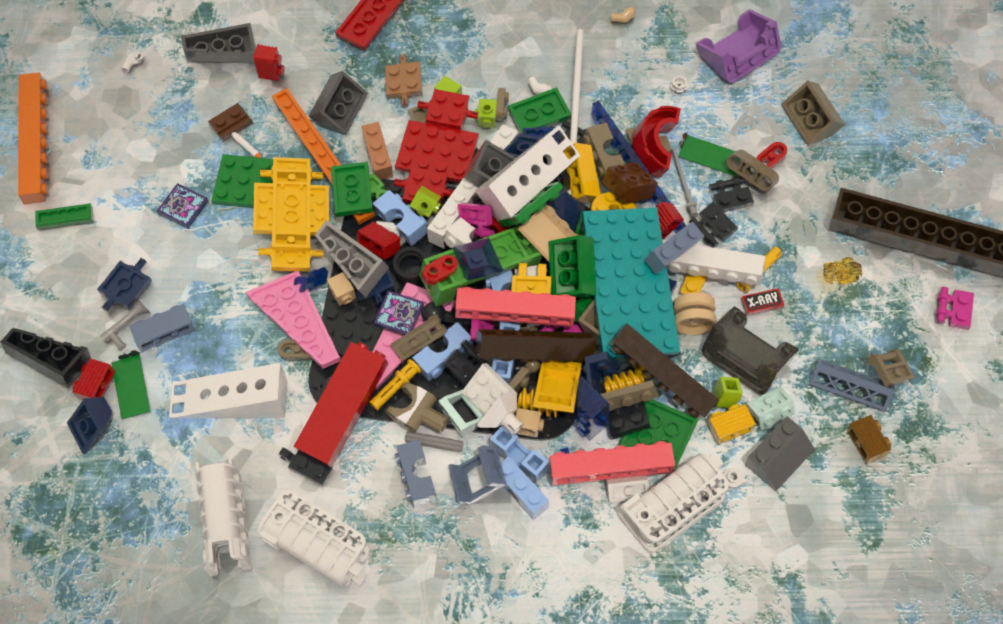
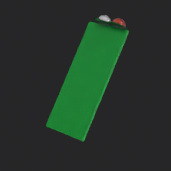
[678,132,740,176]
[111,350,151,420]

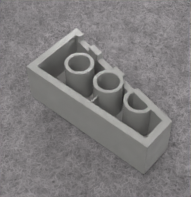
[315,220,389,298]

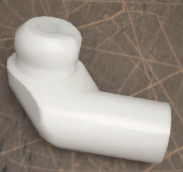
[121,51,144,73]
[528,77,552,95]
[376,221,399,236]

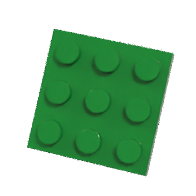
[211,154,273,208]
[497,182,563,227]
[619,399,699,471]

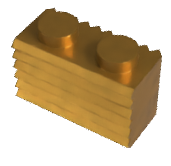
[847,415,891,464]

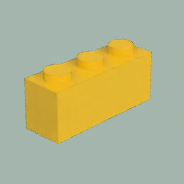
[563,143,601,203]

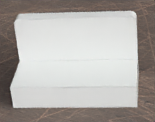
[606,475,649,503]

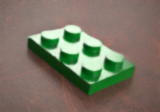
[508,87,571,135]
[331,162,373,217]

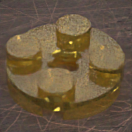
[823,257,863,285]

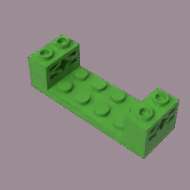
[419,225,543,307]

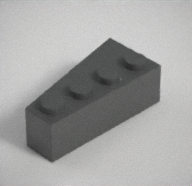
[181,23,256,63]

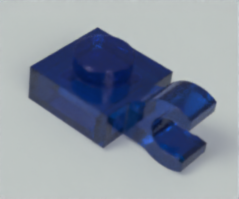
[294,267,328,292]

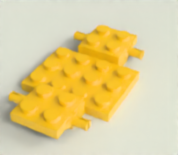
[253,157,329,272]

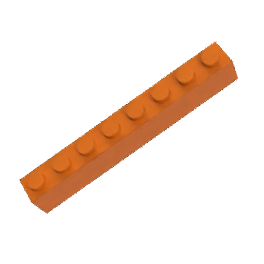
[18,72,48,205]

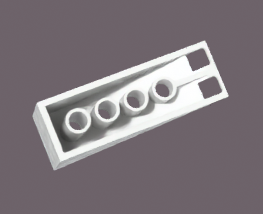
[475,125,580,221]
[169,363,288,419]

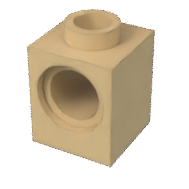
[327,272,356,306]
[516,408,544,438]

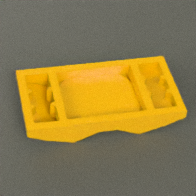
[533,360,582,413]

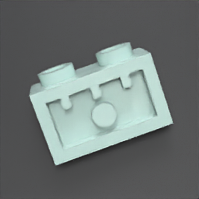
[746,386,795,430]

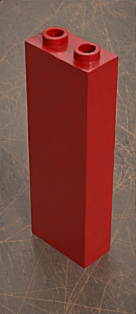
[293,342,389,467]

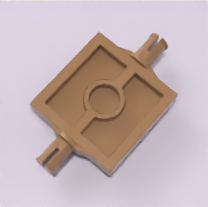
[385,54,422,108]

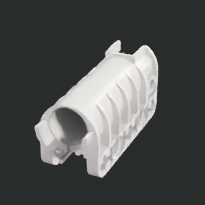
[618,453,729,553]
[195,456,252,577]
[256,490,370,588]

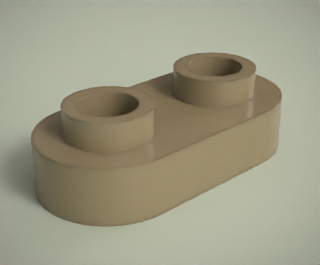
[496,88,509,121]
[278,340,312,360]

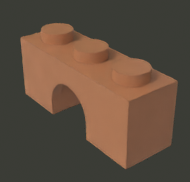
[361,122,394,179]

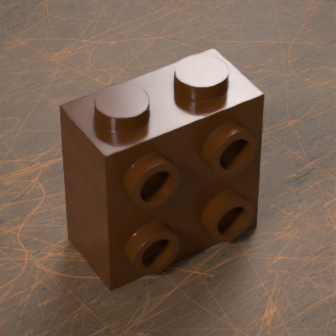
[602,162,658,203]

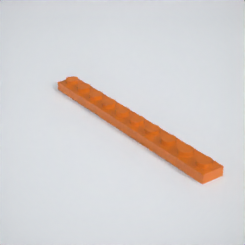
[272,88,375,225]

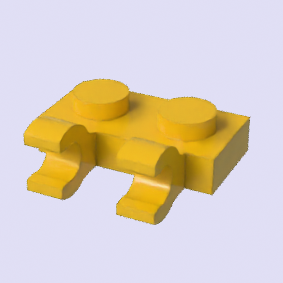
[511,263,552,294]

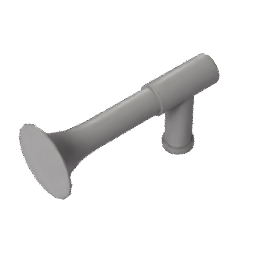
[100,298,150,351]

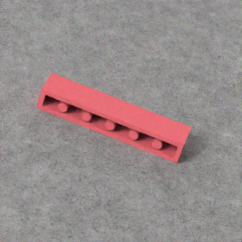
[455,287,576,327]
[550,441,675,486]

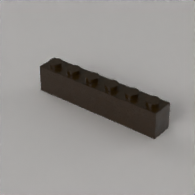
[608,323,719,419]
[475,329,597,364]

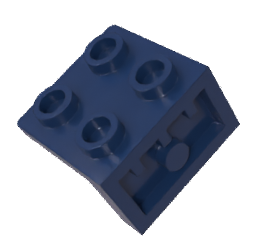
[583,352,621,400]

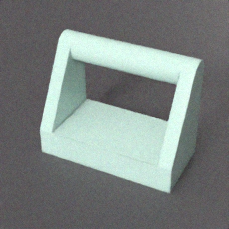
[439,390,484,438]

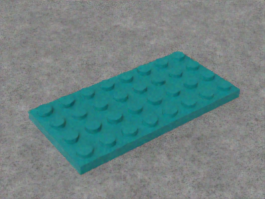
[582,207,680,359]

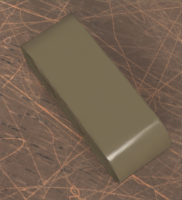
[727,150,779,191]

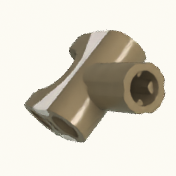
[386,383,449,433]

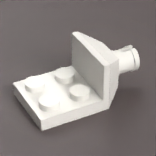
[462,363,524,436]

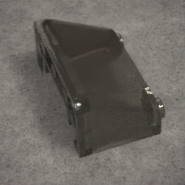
[702,306,799,394]

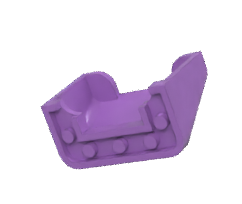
[695,9,781,83]

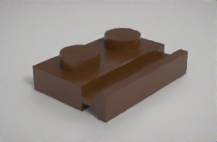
[208,103,253,142]

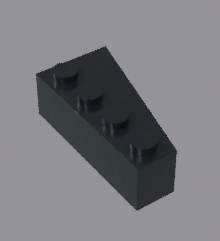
[0,328,91,388]

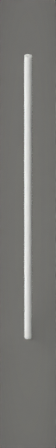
[567,29,584,194]

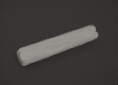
[405,431,464,452]

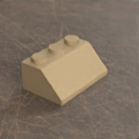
[518,203,578,262]

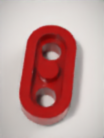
[756,142,787,169]
[422,255,458,285]

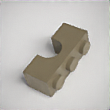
[583,123,625,182]

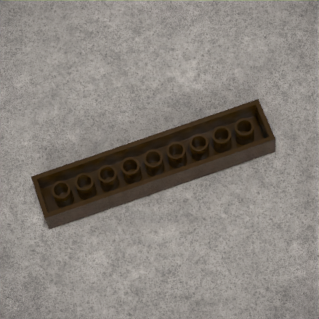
[829,187,1003,277]

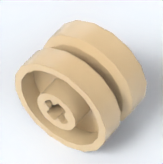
[672,293,717,336]

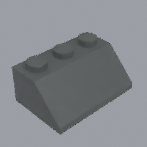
[308,71,368,135]
[464,140,533,187]
[745,416,815,492]

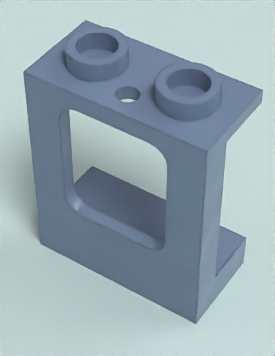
[448,445,507,504]

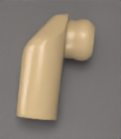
[611,7,635,23]

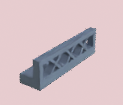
[810,358,895,411]

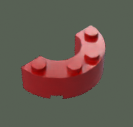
[632,106,681,178]

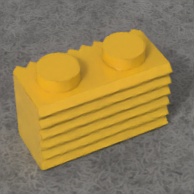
[707,404,756,445]

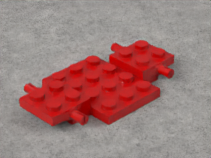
[394,89,479,204]

